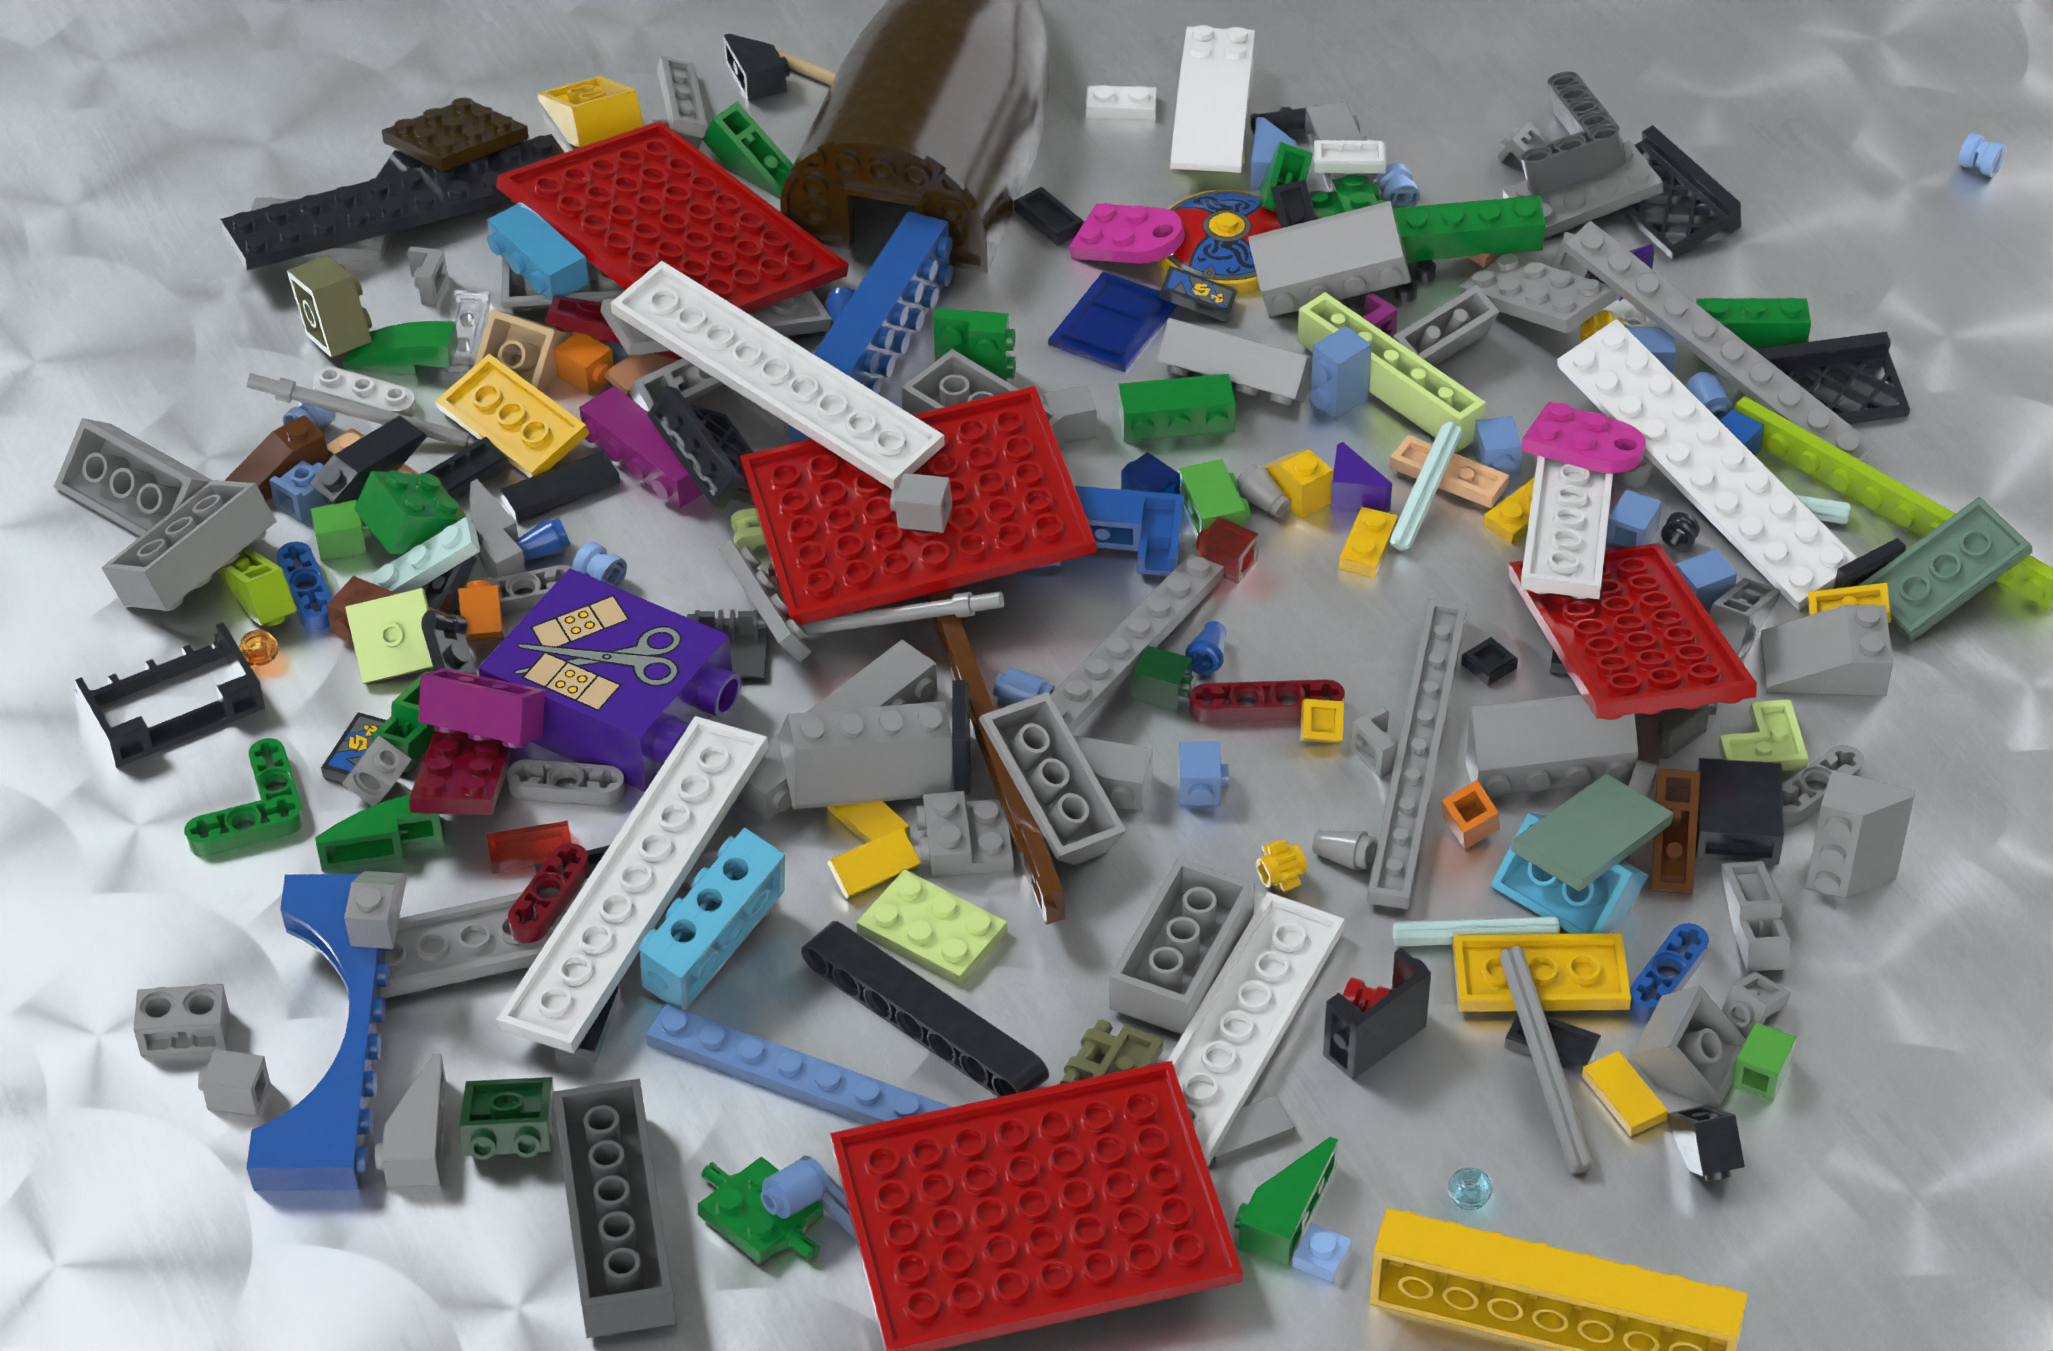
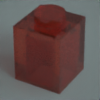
[1196,517,1259,584]

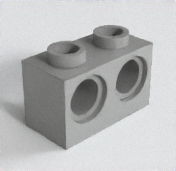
[134,984,230,1056]

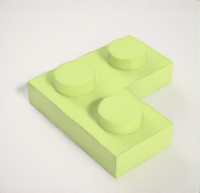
[1718,699,1809,771]

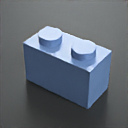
[1310,326,1372,420]

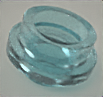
[1448,1168,1493,1211]

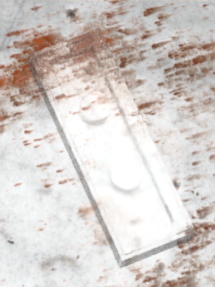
[439,290,491,374]

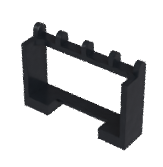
[74,622,265,768]

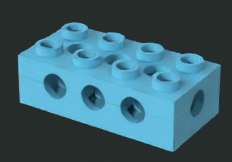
[639,827,785,1011]

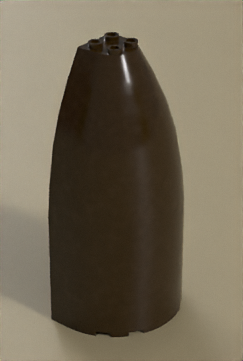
[780,0,1049,273]

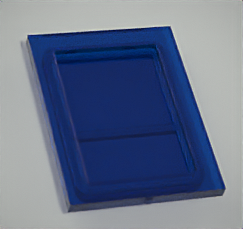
[1048,271,1178,373]

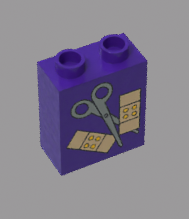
[478,568,741,792]

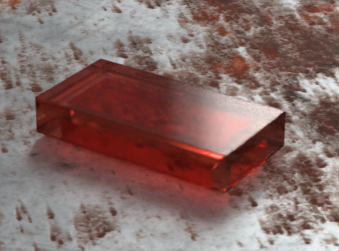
[486,820,572,874]

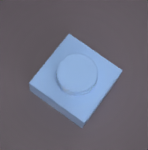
[1292,1223,1352,1283]

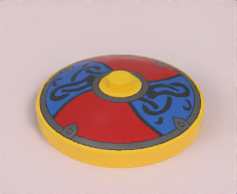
[1158,190,1280,294]

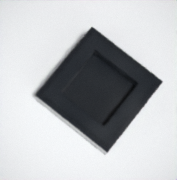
[1461,637,1518,686]

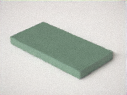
[1858,496,2032,642]
[1511,774,1674,891]

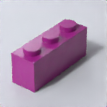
[418,668,545,748]

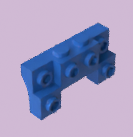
[1047,486,1184,576]

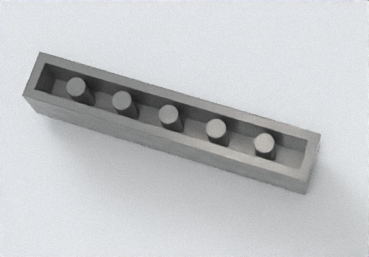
[737,640,937,822]

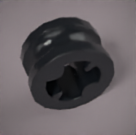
[1661,512,1700,551]

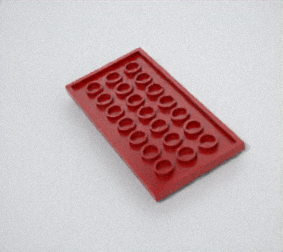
[1509,543,1757,720]

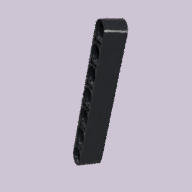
[801,921,1049,1097]

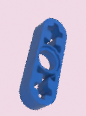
[277,541,332,630]
[1629,923,1709,1021]

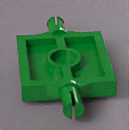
[698,1156,824,1264]

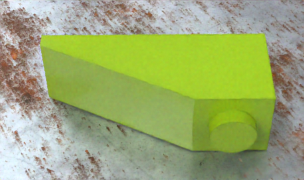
[217,546,297,626]

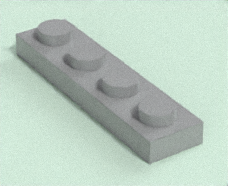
[657,56,707,138]
[719,539,811,662]

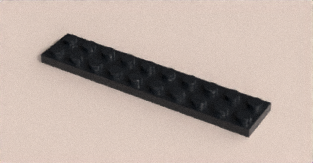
[220,134,565,271]

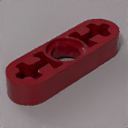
[508,843,590,943]

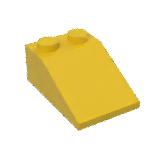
[537,76,644,148]

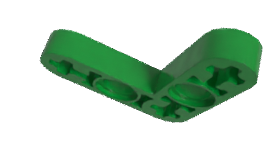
[184,738,304,856]

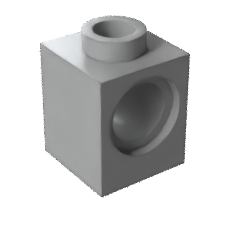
[342,735,412,806]

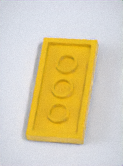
[435,354,590,478]
[1452,933,1631,1012]

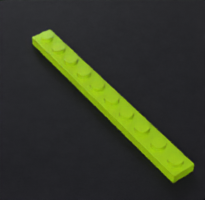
[1735,396,2053,610]

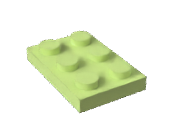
[856,869,1008,986]

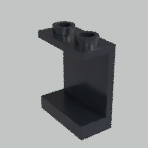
[1696,758,1784,864]
[1323,947,1431,1080]

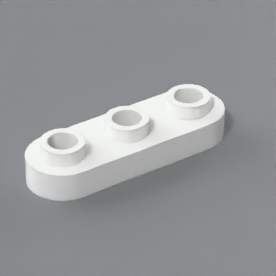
[312,367,416,417]

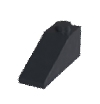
[308,415,427,505]

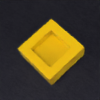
[1300,699,1344,744]

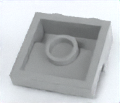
[916,791,1014,878]

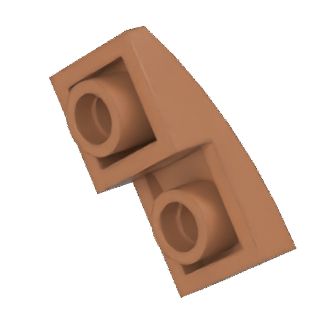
[605,353,678,397]

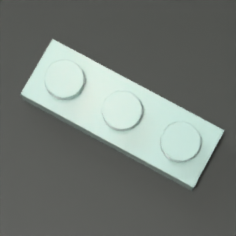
[371,517,480,594]

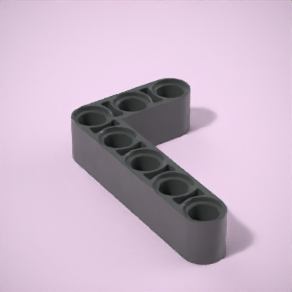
[1520,71,1626,193]

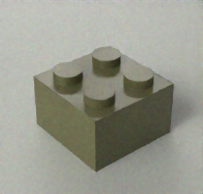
[287,255,372,357]

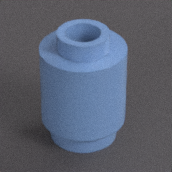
[1686,372,1734,421]
[993,667,1055,707]
[761,1159,829,1219]

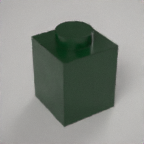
[1133,645,1197,712]

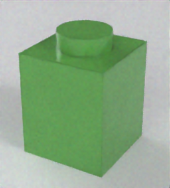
[310,500,371,562]
[1732,1022,1797,1101]

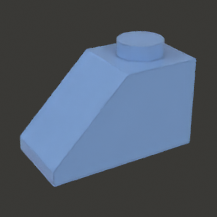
[1250,117,1296,190]

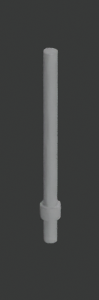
[247,373,469,448]
[802,592,1004,636]

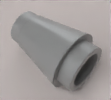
[1237,464,1291,518]
[1312,830,1377,872]

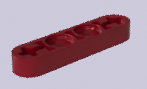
[1189,679,1345,723]

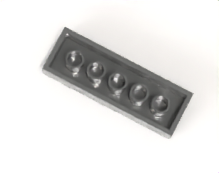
[553,1078,677,1338]

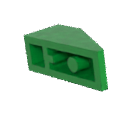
[701,101,793,199]
[1234,1137,1338,1265]

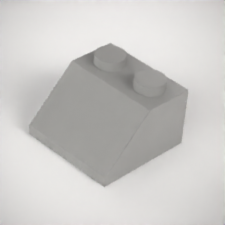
[1631,985,1746,1108]

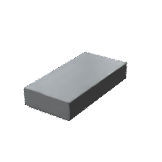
[1213,1095,1295,1164]

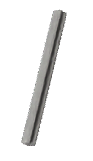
[1500,946,1593,1174]

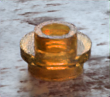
[239,630,278,666]

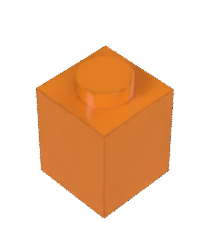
[554,332,614,395]
[458,580,504,641]
[1442,780,1500,850]

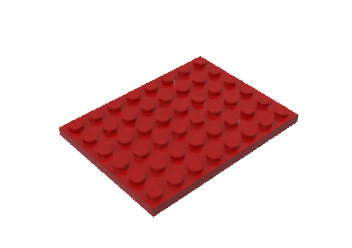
[496,121,849,314]
[740,386,1097,625]
[830,1061,1243,1351]

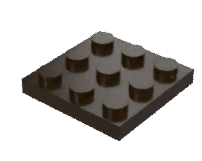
[381,98,529,171]

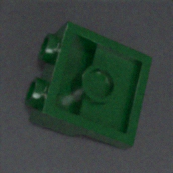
[459,1077,554,1160]

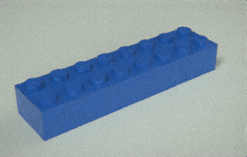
[789,211,953,444]

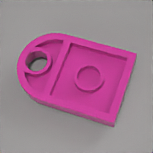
[1069,203,1185,264]
[1521,401,1646,473]

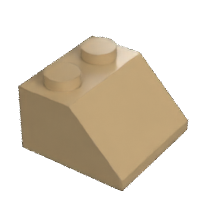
[473,309,573,393]

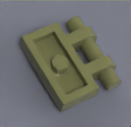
[1060,1019,1163,1084]

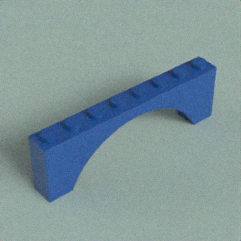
[246,874,392,1191]

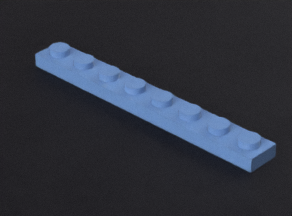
[646,1004,952,1125]

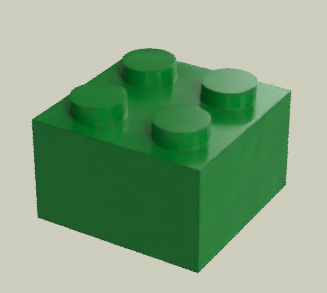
[354,470,468,555]

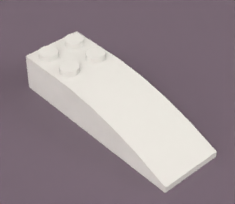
[1170,25,1255,173]

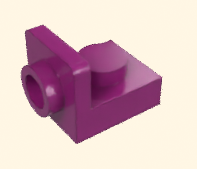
[1362,293,1398,338]

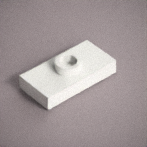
[1313,140,1386,174]

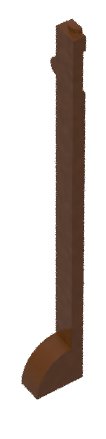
[923,589,1066,925]

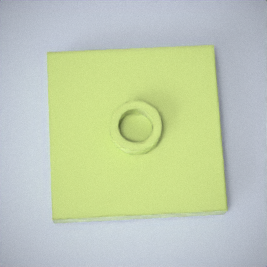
[345,588,433,684]

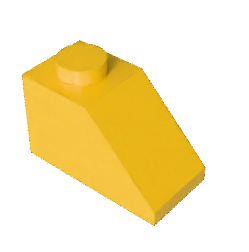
[1262,449,1333,518]

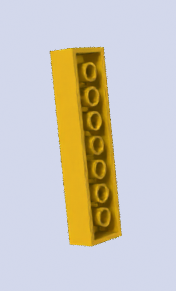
[1369,1208,1748,1351]

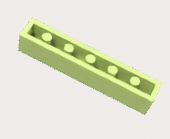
[1297,292,1486,453]

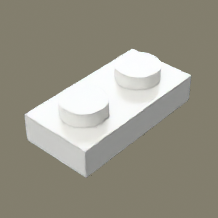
[1086,85,1156,120]

